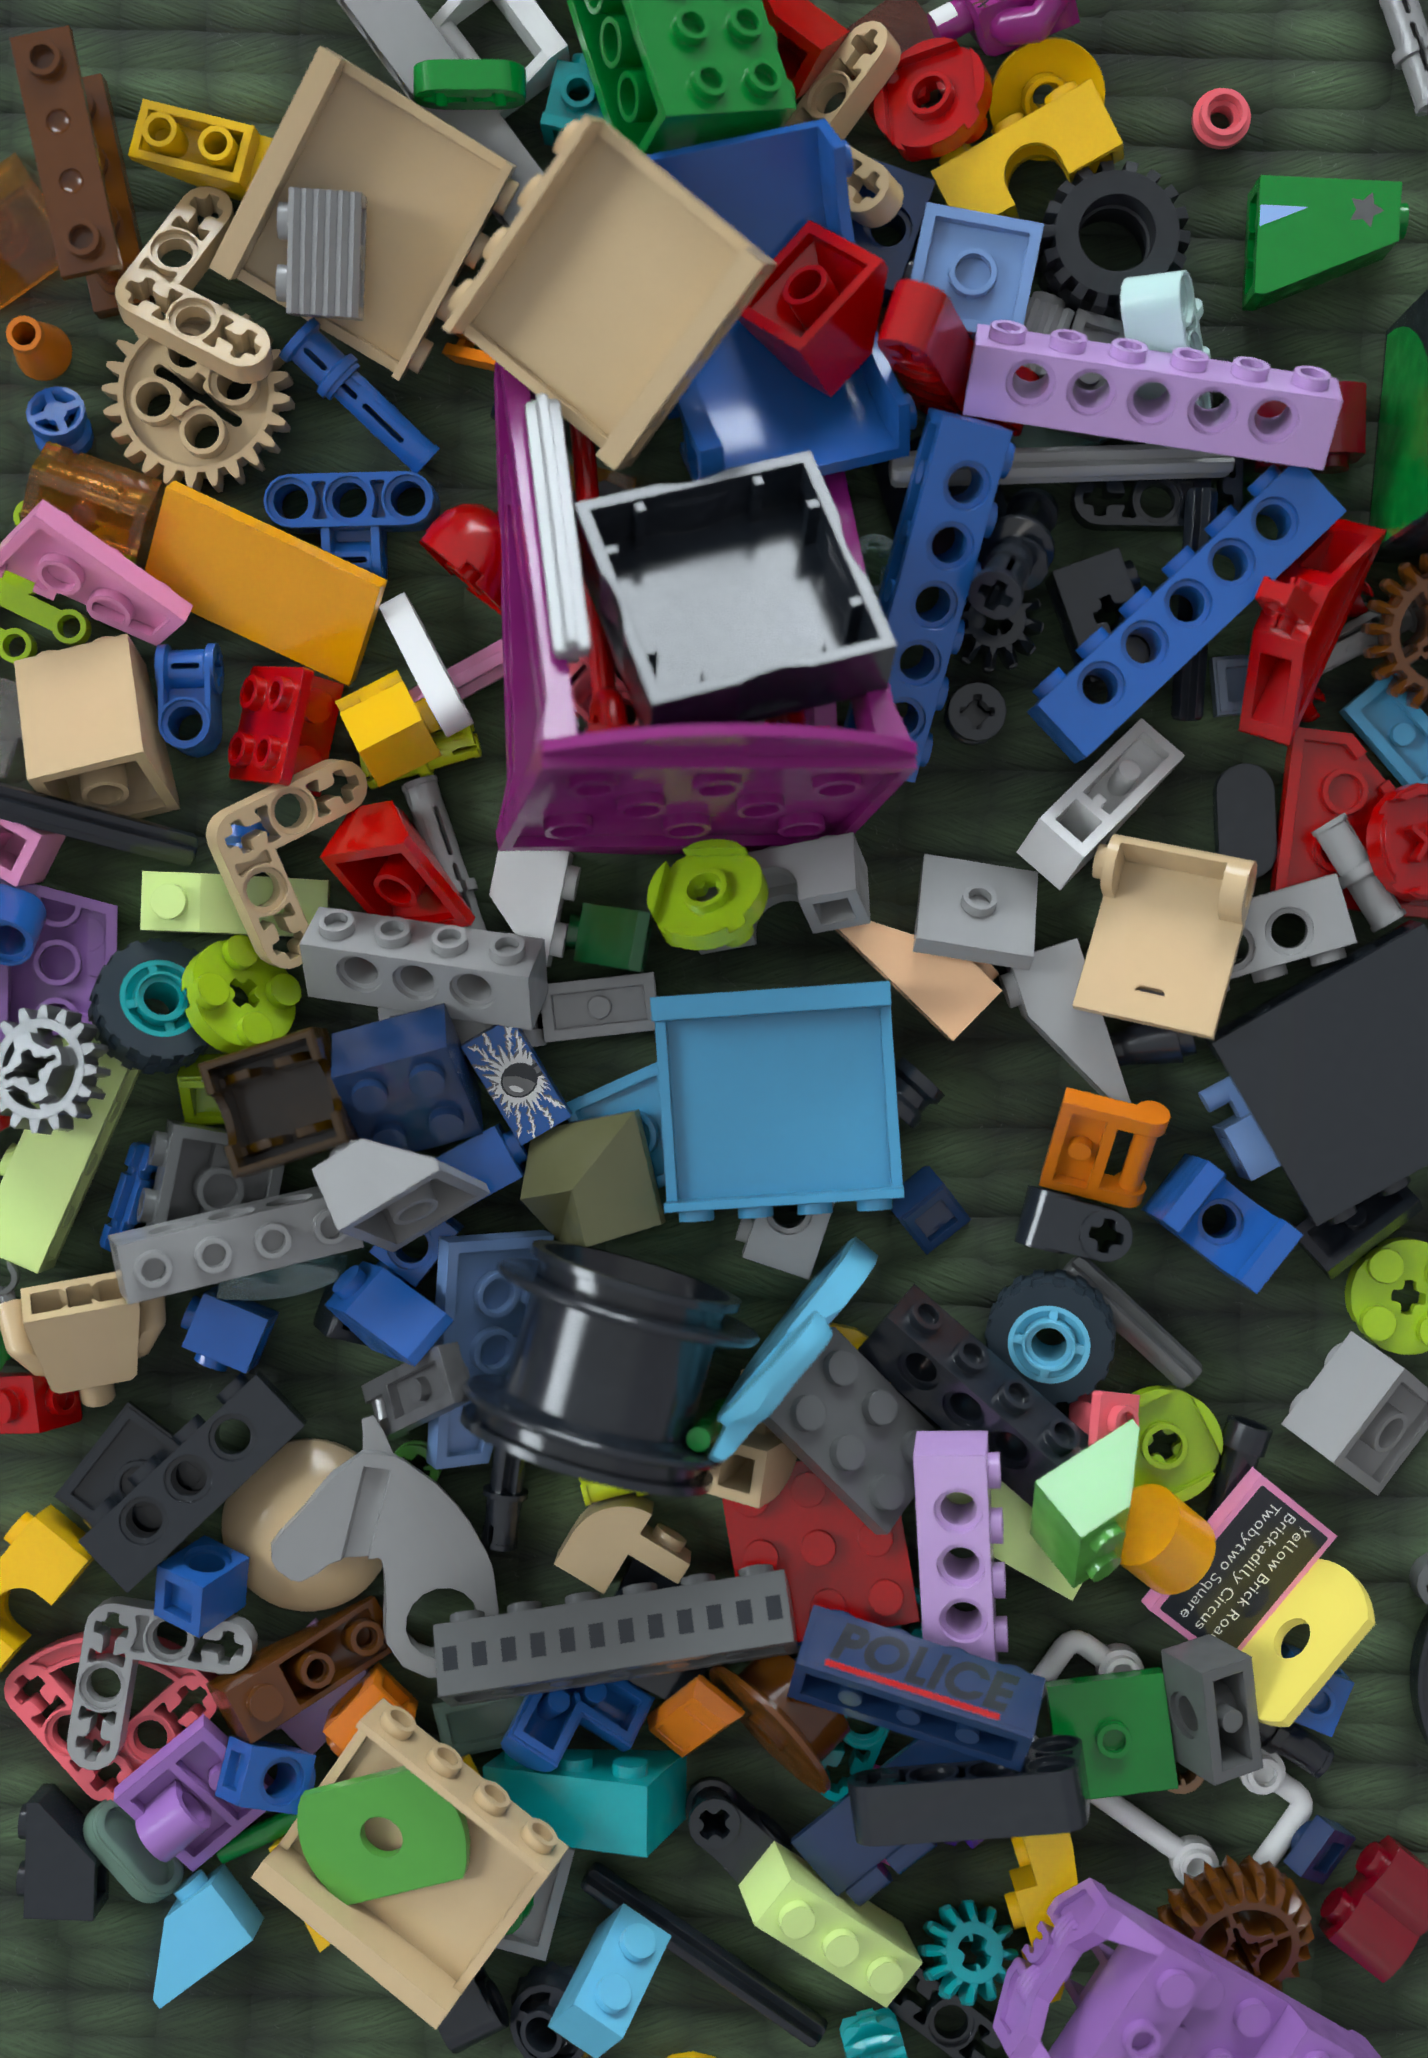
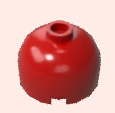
[419,503,502,616]

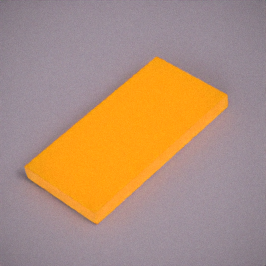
[145,480,388,686]

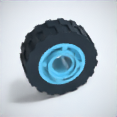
[984,1269,1116,1406]

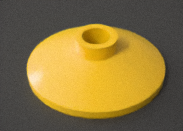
[989,37,1105,161]

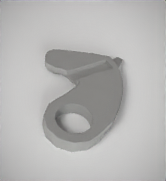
[271,1415,499,1678]

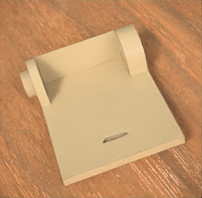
[1072,834,1257,1040]

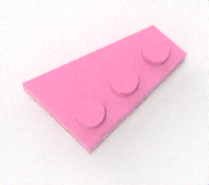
[0,499,193,646]

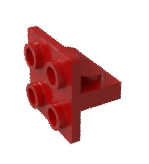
[228,666,344,797]

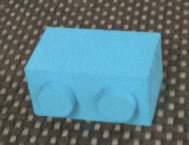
[548,1903,671,2058]

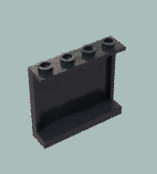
[1204,920,1428,1226]

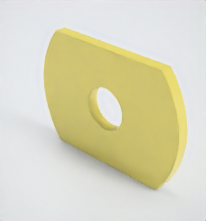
[1241,1559,1375,1727]

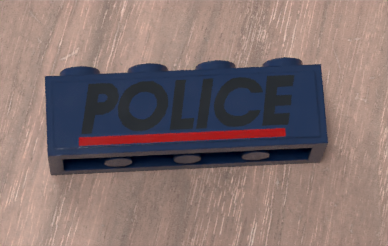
[787,1605,1046,1772]

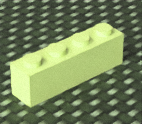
[0,1037,141,1274]

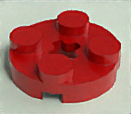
[874,37,993,162]

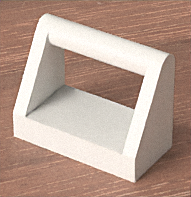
[431,0,571,119]

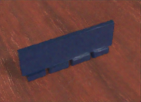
[791,1738,982,1906]

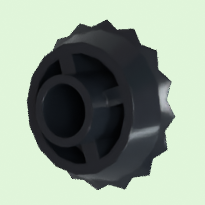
[510,1961,602,2058]

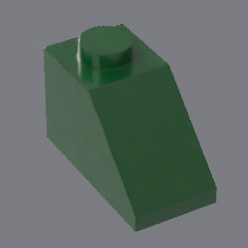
[565,903,654,973]

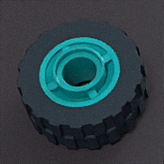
[88,938,210,1075]

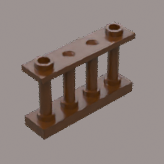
[9,25,155,319]

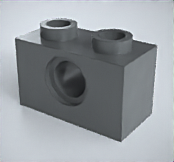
[1161,1634,1263,1786]

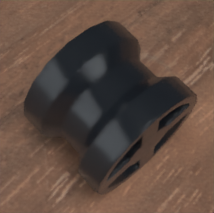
[944,682,1007,746]
[895,1057,945,1129]

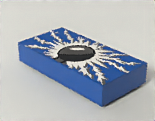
[461,1025,572,1145]

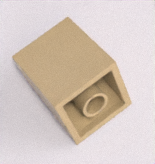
[14,634,180,819]

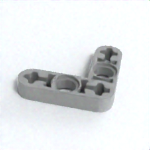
[67,1596,258,1770]

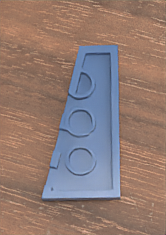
[426,1230,555,1470]

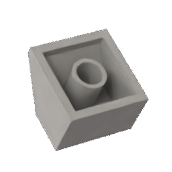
[312,1138,490,1252]
[1281,1331,1428,1496]

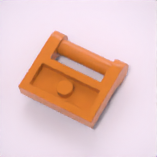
[1039,1087,1171,1208]

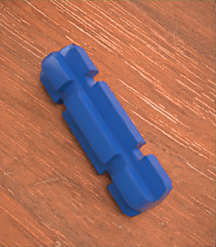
[99,1142,158,1252]

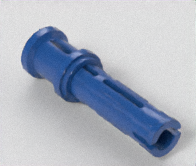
[279,317,440,473]

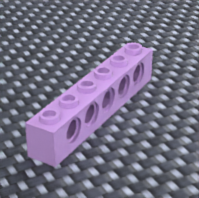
[963,320,1343,470]
[913,1430,1008,1663]

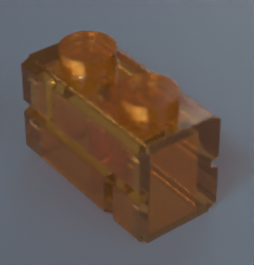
[21,441,162,558]

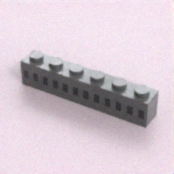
[433,1564,799,1707]

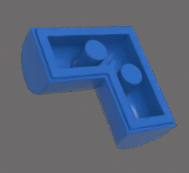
[501,1680,655,1773]

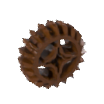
[1361,553,1428,709]
[1157,1855,1315,1992]

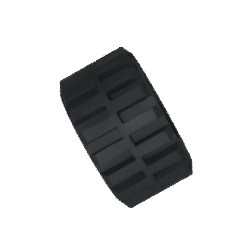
[1035,160,1191,321]

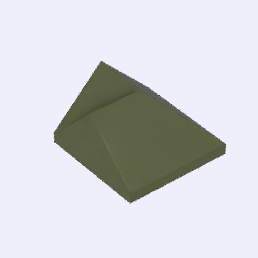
[520,1109,666,1247]

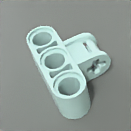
[1120,270,1211,444]

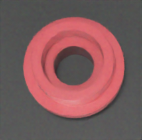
[1191,88,1251,149]

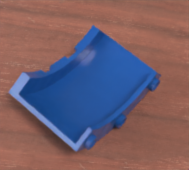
[647,119,917,482]

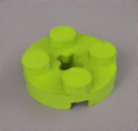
[647,839,768,950]
[181,934,301,1053]
[1345,1237,1428,1355]
[1132,1385,1223,1502]

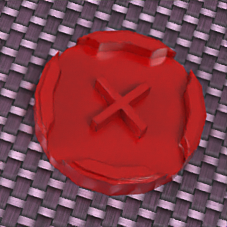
[1367,783,1428,902]

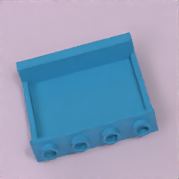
[650,981,904,1222]

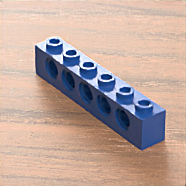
[843,407,1015,783]
[1027,464,1347,764]

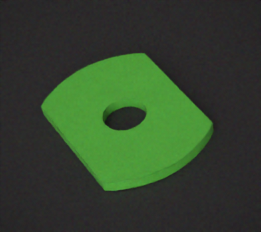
[297,1766,471,1905]

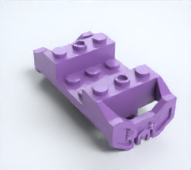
[992,1878,1381,2058]

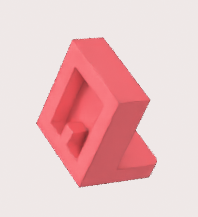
[1069,1390,1140,1447]

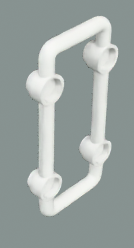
[1026,1630,1313,1885]

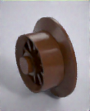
[709,1655,850,1794]

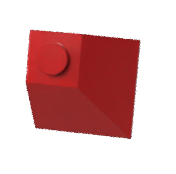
[737,220,888,397]
[320,800,476,927]

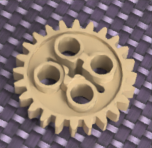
[102,303,295,493]

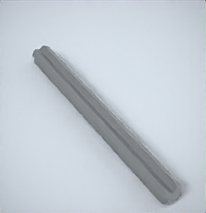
[888,444,1235,488]

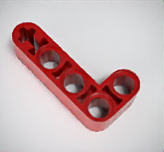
[877,279,1039,437]

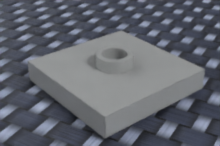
[913,854,1038,970]

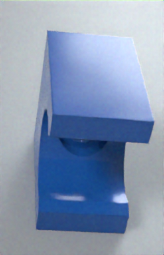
[1141,1153,1303,1294]

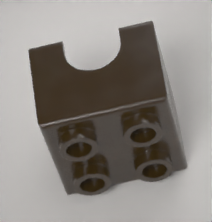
[197,1027,359,1179]

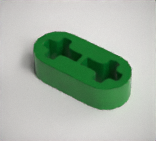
[413,59,526,110]

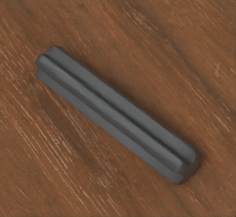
[1063,1256,1203,1389]

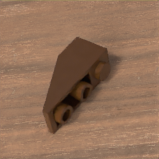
[206,1596,392,1744]

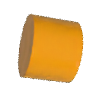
[1120,1484,1216,1595]

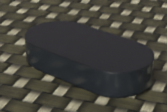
[1213,763,1277,878]

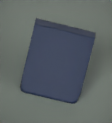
[890,1166,971,1255]

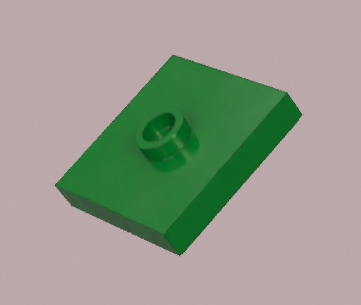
[1045,1667,1179,1800]

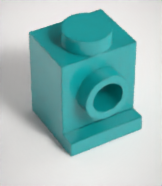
[540,53,604,146]

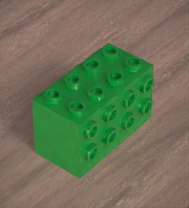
[566,0,797,155]

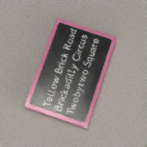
[1141,1467,1337,1651]

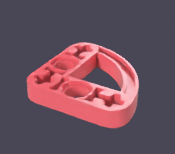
[4,1628,218,1802]

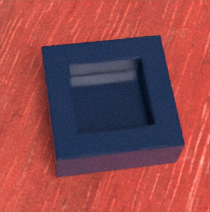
[1283,1815,1356,1885]

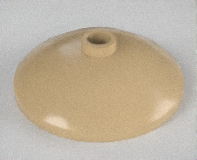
[222,1438,383,1612]

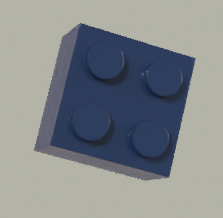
[331,1003,483,1153]

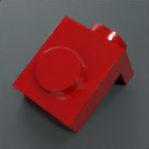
[0,1372,82,1434]

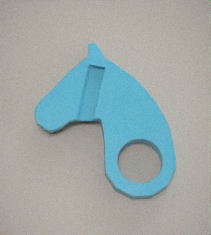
[708,1237,878,1463]

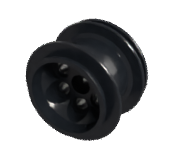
[460,1240,760,1497]

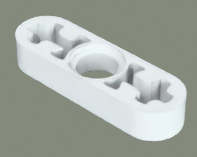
[379,592,474,737]

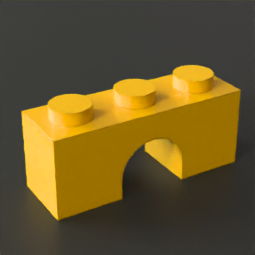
[931,79,1124,219]
[0,1504,94,1674]

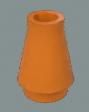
[6,315,72,381]

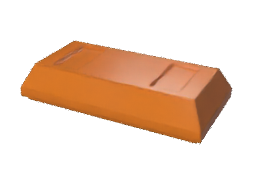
[647,1674,745,1758]

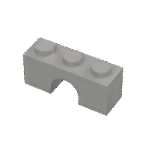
[696,832,871,955]

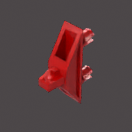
[1238,518,1387,746]

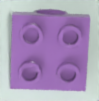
[113,1714,274,1872]

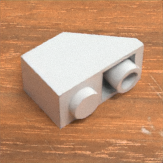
[489,851,581,967]

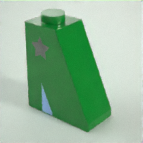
[1242,175,1409,311]

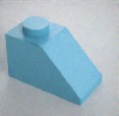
[153,1864,264,2009]

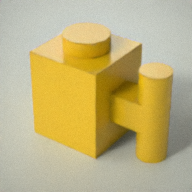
[335,670,442,787]

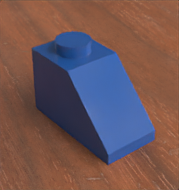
[324,1261,454,1367]

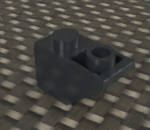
[16,1783,109,1921]

